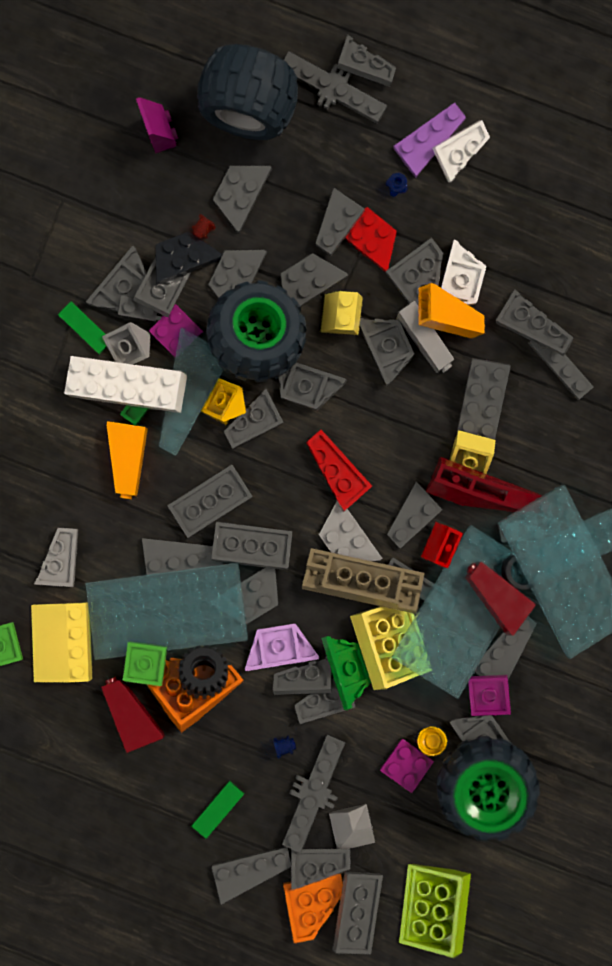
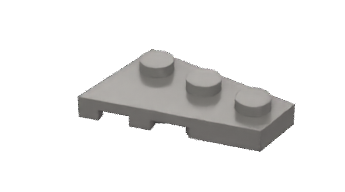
[34,528,78,587]

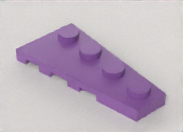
[394,103,466,178]

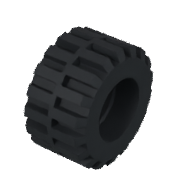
[179,645,228,699]

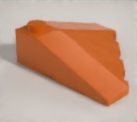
[147,658,243,733]

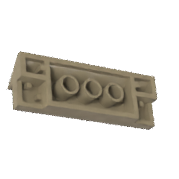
[302,548,425,614]

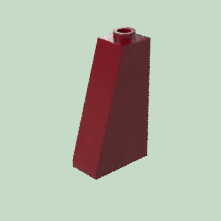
[465,561,536,636]
[101,677,165,753]

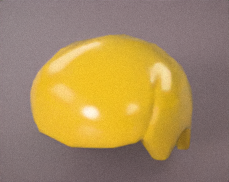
[417,726,447,756]

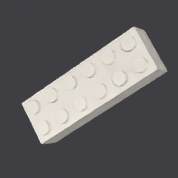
[64,356,187,413]

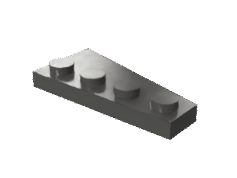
[142,538,223,576]

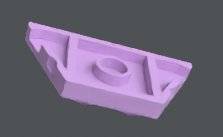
[245,623,319,671]

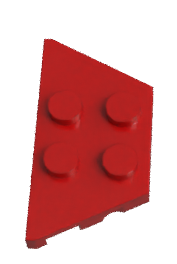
[345,207,397,272]

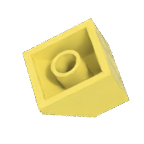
[321,291,363,335]
[450,430,495,474]

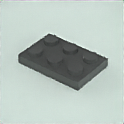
[133,257,191,317]

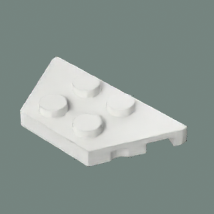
[441,240,486,306]

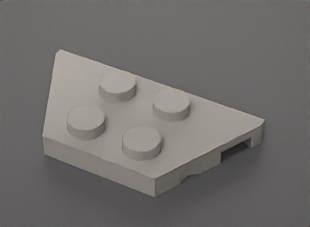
[319,501,383,561]

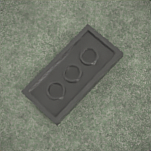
[457,358,511,440]
[167,465,253,538]
[211,522,292,570]
[333,872,383,954]

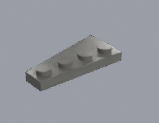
[496,290,573,356]
[471,616,537,679]
[212,846,291,904]

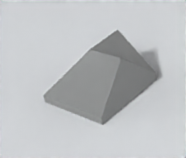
[102,322,150,365]
[329,804,375,849]

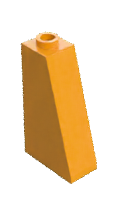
[418,283,485,338]
[107,421,148,499]

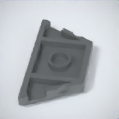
[213,166,272,233]
[86,246,147,311]
[209,250,267,298]
[281,253,348,307]
[359,318,414,386]
[279,363,347,411]
[210,568,278,625]
[449,715,510,779]

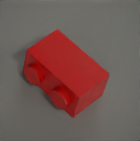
[421,522,463,569]

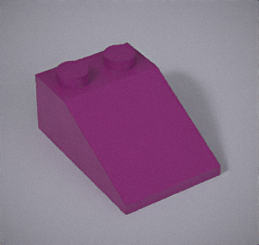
[136,98,178,153]

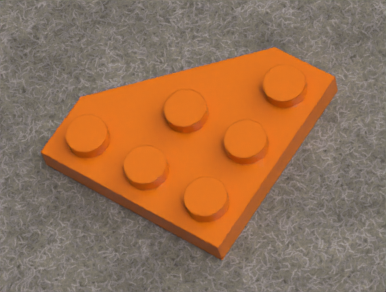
[283,874,343,943]

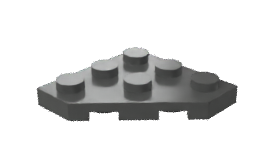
[386,238,443,305]

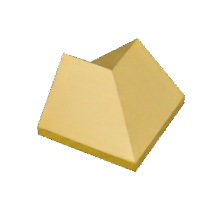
[200,378,246,425]

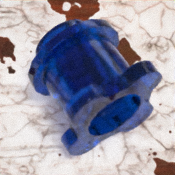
[386,173,408,197]
[273,735,296,759]

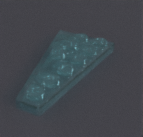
[158,328,223,456]

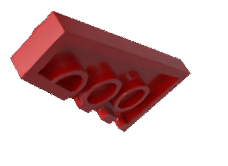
[306,430,372,512]

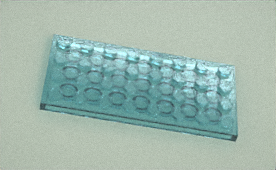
[498,485,612,659]
[391,525,531,699]
[85,563,248,660]

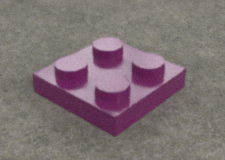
[149,304,203,358]
[468,675,511,716]
[380,738,434,793]

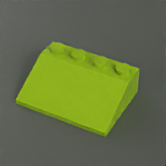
[399,864,471,958]

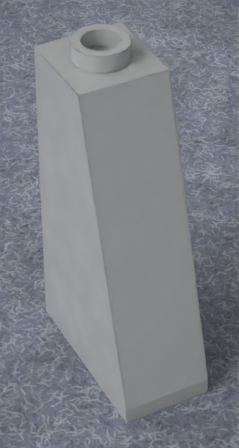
[396,301,454,373]

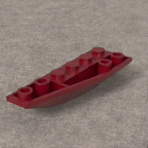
[426,457,547,515]

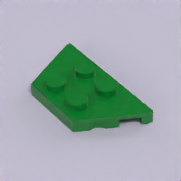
[321,636,371,710]

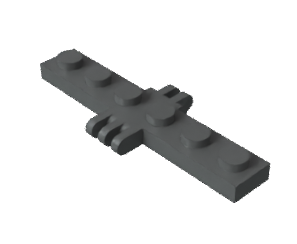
[284,51,387,124]
[282,735,346,853]

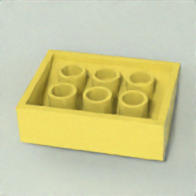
[31,602,92,682]
[350,606,432,690]

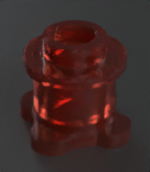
[192,214,216,240]

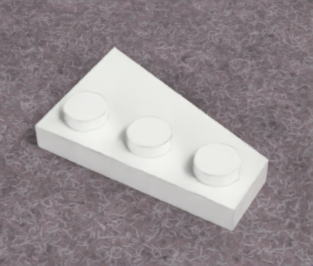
[432,120,490,182]

